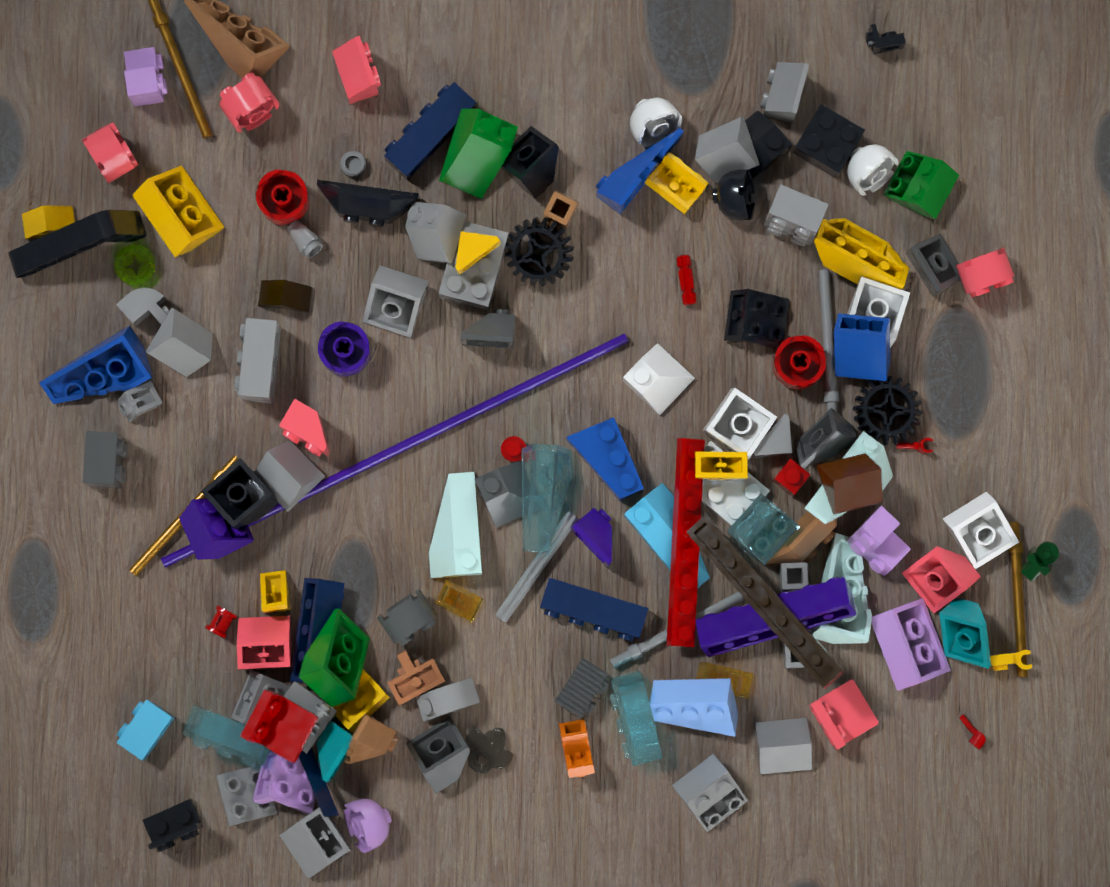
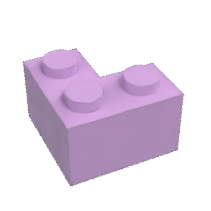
[124,47,168,107]
[847,506,911,576]

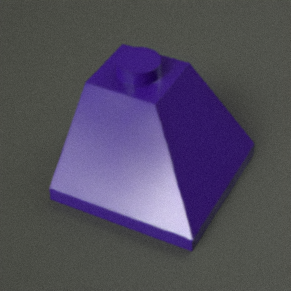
[571,508,612,567]

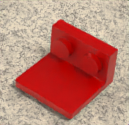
[240,689,318,763]

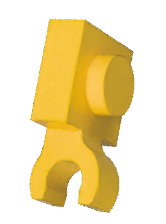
[990,650,1032,671]

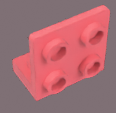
[808,679,879,750]

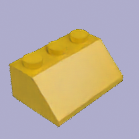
[132,165,224,257]

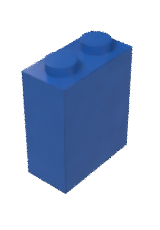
[834,313,891,381]

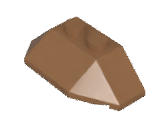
[759,511,837,565]

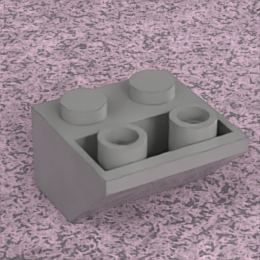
[672,754,748,832]
[279,807,352,879]

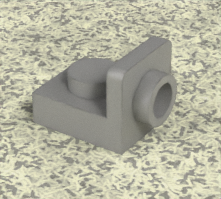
[118,381,162,422]

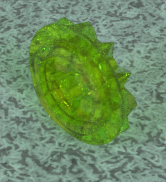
[114,245,156,286]

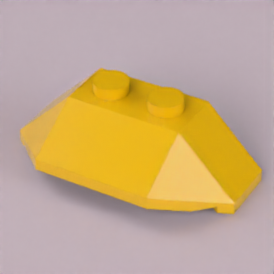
[814,218,909,289]

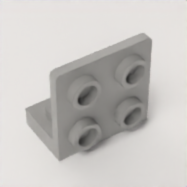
[231,670,291,725]

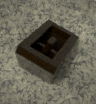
[258,280,312,313]

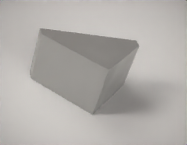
[751,413,792,458]

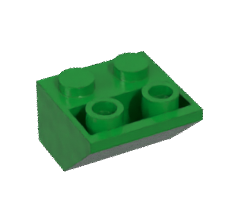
[883,151,959,219]

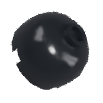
[713,169,755,221]

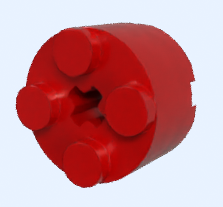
[256,169,309,226]
[772,335,826,390]

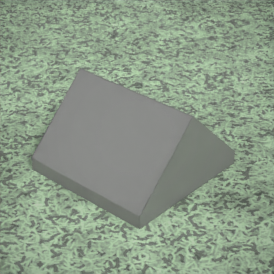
[695,117,760,183]
[146,308,212,377]
[254,441,325,512]
[755,718,812,774]

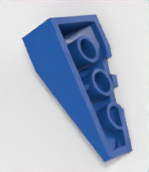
[596,128,684,215]
[39,326,152,404]

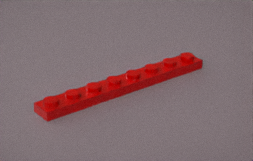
[666,438,705,647]

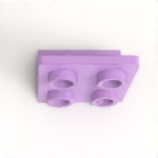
[252,750,321,814]

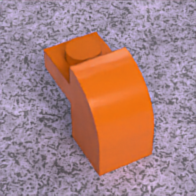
[559,719,595,778]

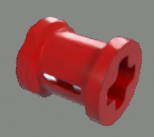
[205,605,238,639]

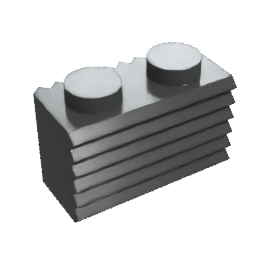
[554,657,610,719]

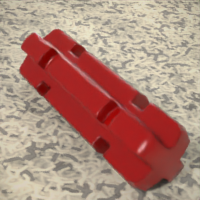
[676,255,697,305]

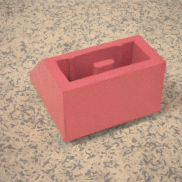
[332,36,381,104]
[279,399,330,457]
[237,616,292,670]

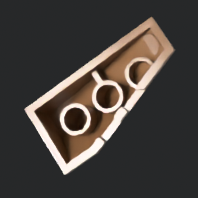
[184,0,289,78]
[344,715,399,764]

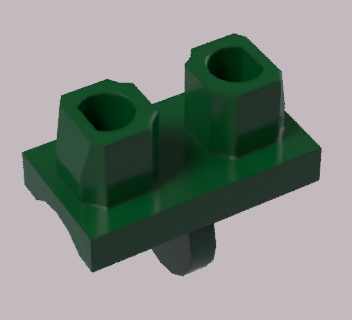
[1020,541,1059,582]

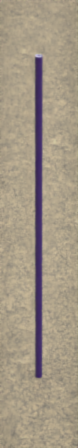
[161,333,629,568]

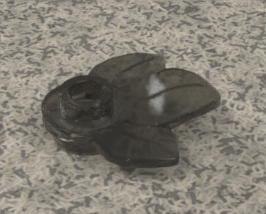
[465,726,514,774]

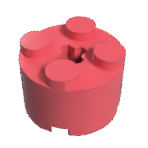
[219,73,279,133]
[82,122,139,184]
[956,247,1015,298]

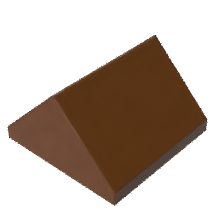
[817,453,882,515]

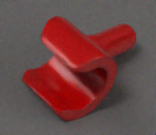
[896,438,934,454]
[959,714,986,750]

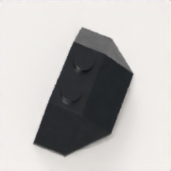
[317,179,420,227]

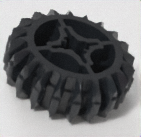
[505,217,574,286]
[852,376,923,446]

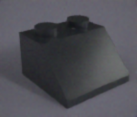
[201,458,278,529]

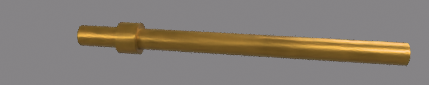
[147,0,213,139]
[129,455,238,576]
[1008,522,1028,677]

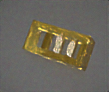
[696,662,754,699]

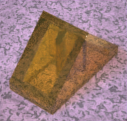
[435,580,483,622]

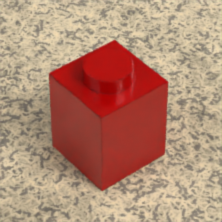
[772,458,811,497]

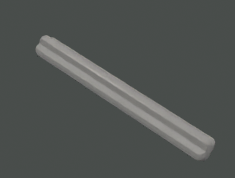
[495,512,578,622]

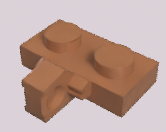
[387,650,445,705]

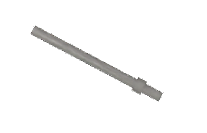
[819,270,839,412]
[610,592,745,669]

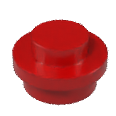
[501,436,527,462]

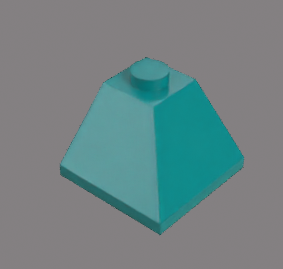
[939,597,991,669]
[317,721,353,782]

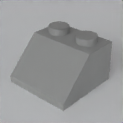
[760,62,809,124]
[405,202,467,263]
[362,265,429,338]

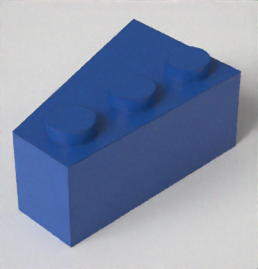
[566,417,644,501]

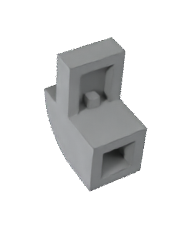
[116,288,170,327]
[415,678,480,722]

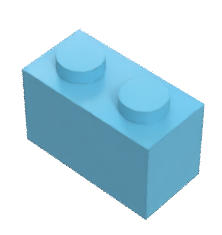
[117,700,175,761]

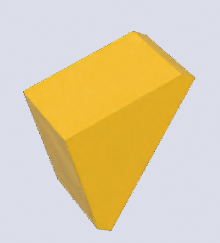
[22,205,75,240]
[455,231,501,275]
[695,452,748,481]
[260,570,291,613]

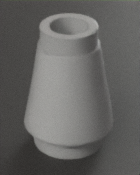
[287,220,323,258]

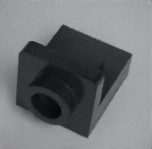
[865,23,906,55]

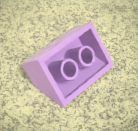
[871,598,951,691]

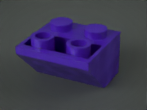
[179,499,254,560]

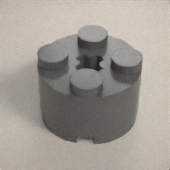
[377,589,437,646]

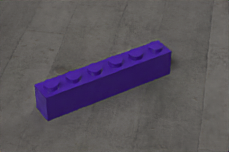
[696,577,857,658]

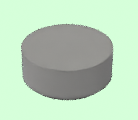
[340,151,366,178]

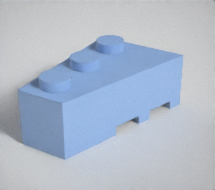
[650,679,739,737]

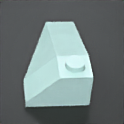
[805,431,893,524]
[429,472,482,579]
[810,533,872,644]

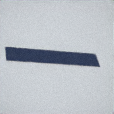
[299,748,339,817]

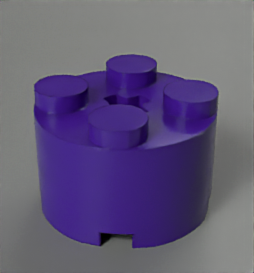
[318,322,371,376]

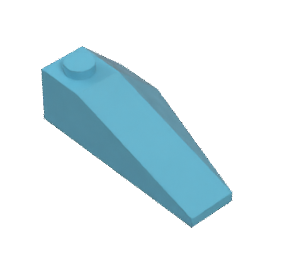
[623,483,710,589]

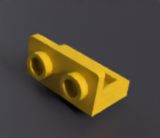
[645,152,708,214]
[333,669,390,733]

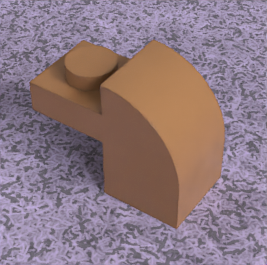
[536,191,579,242]

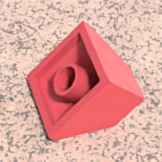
[902,546,981,613]

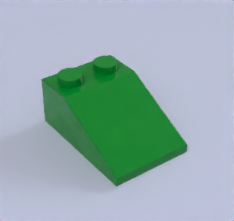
[439,108,518,199]
[299,608,370,707]

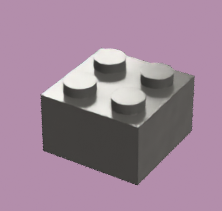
[83,431,128,489]

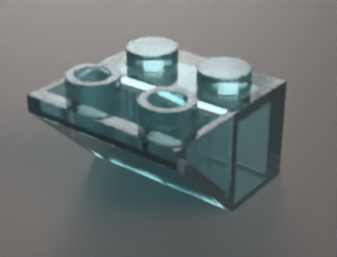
[726,494,800,565]

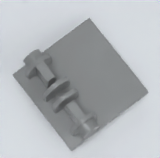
[284,681,337,753]
[216,764,277,826]

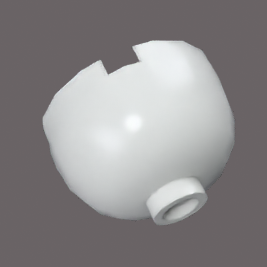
[630,98,682,148]
[847,144,899,196]

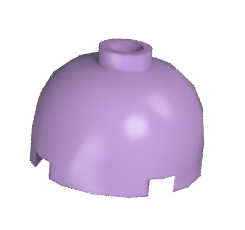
[343,799,391,853]

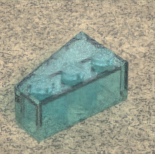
[609,671,663,766]
[182,704,270,768]

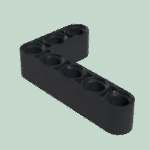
[8,210,147,278]

